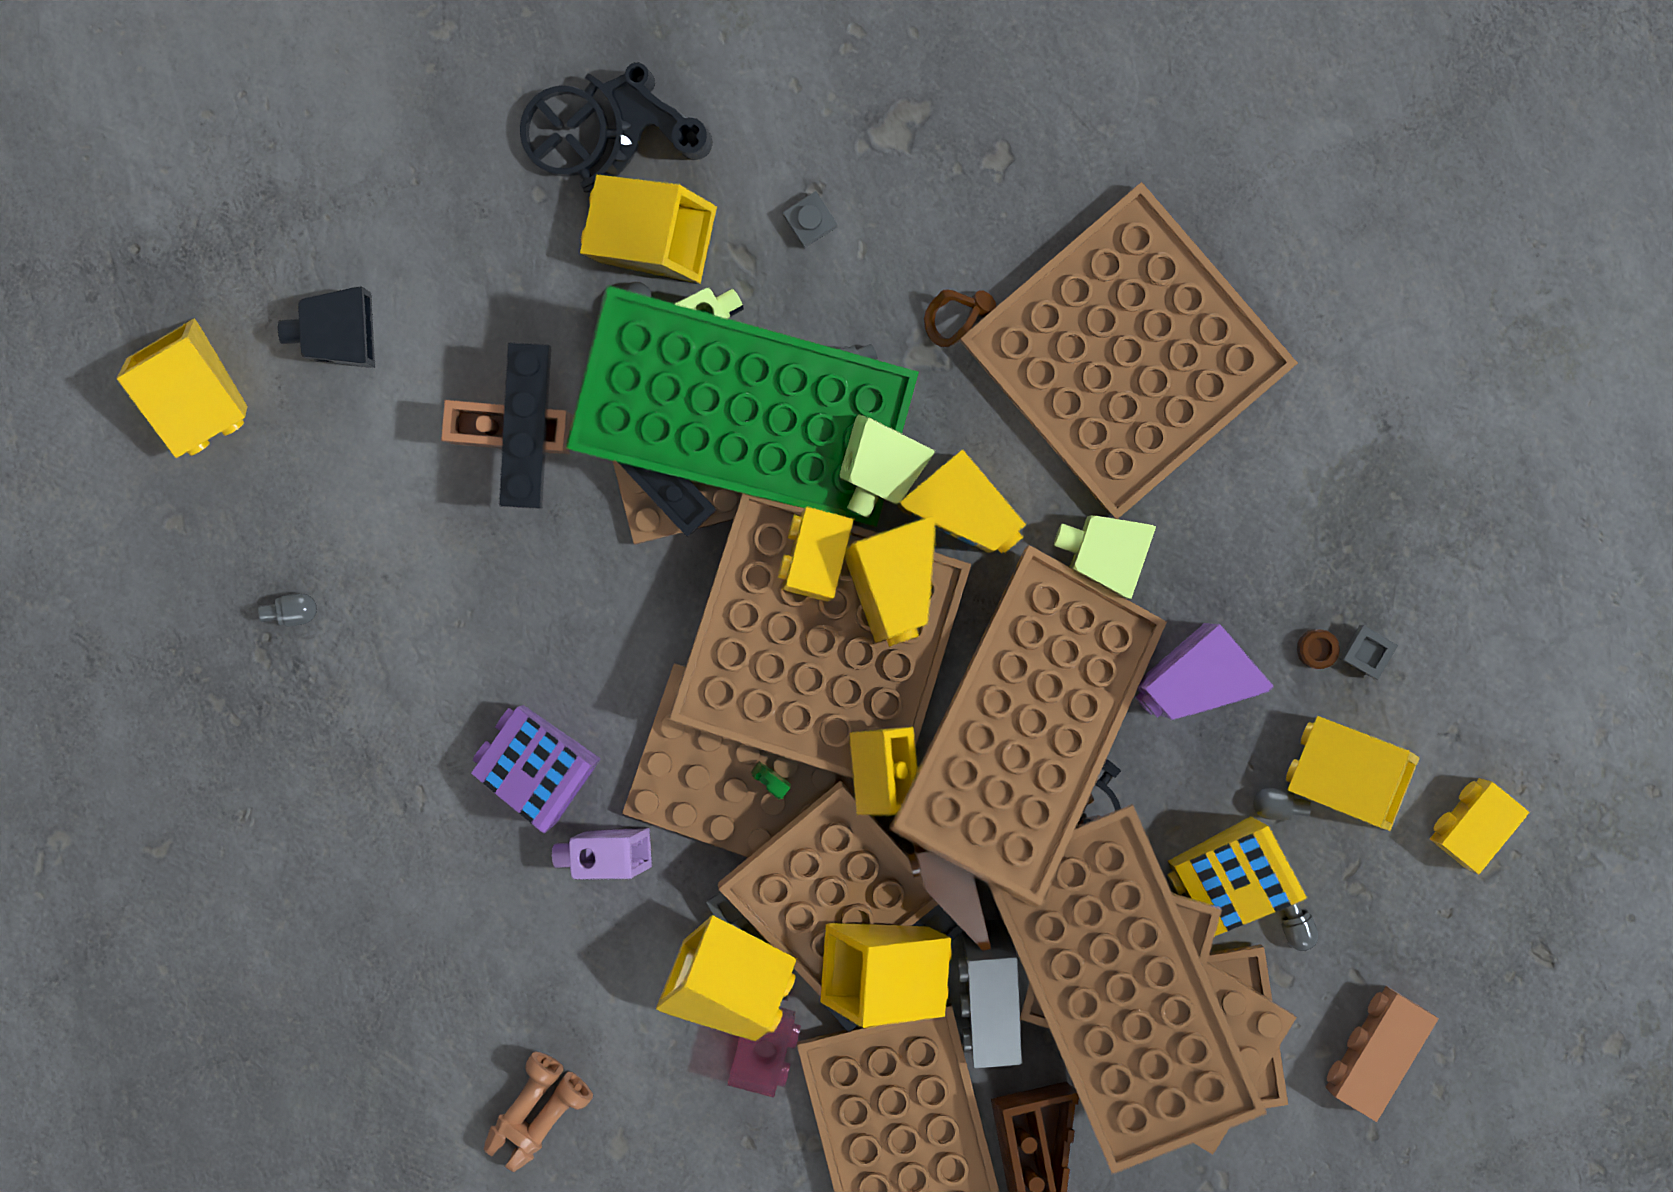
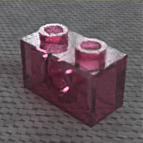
[728,1007,801,1098]

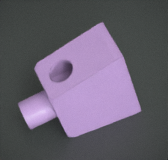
[552,828,652,879]

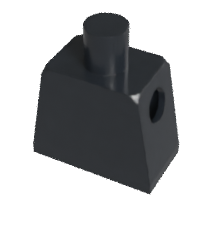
[278,286,375,368]

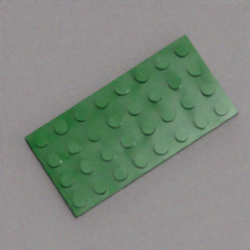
[565,285,919,526]

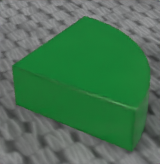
[751,761,791,799]

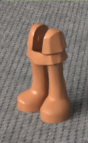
[484,1051,593,1172]

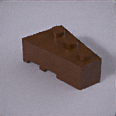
[991,1082,1079,1192]

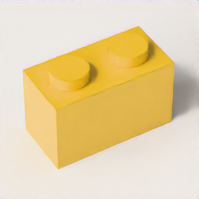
[778,507,854,602]
[850,727,917,815]
[1430,778,1530,874]

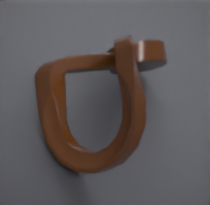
[924,289,996,347]

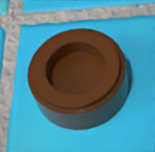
[1297,629,1340,669]

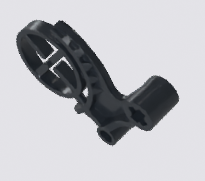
[520,62,713,193]

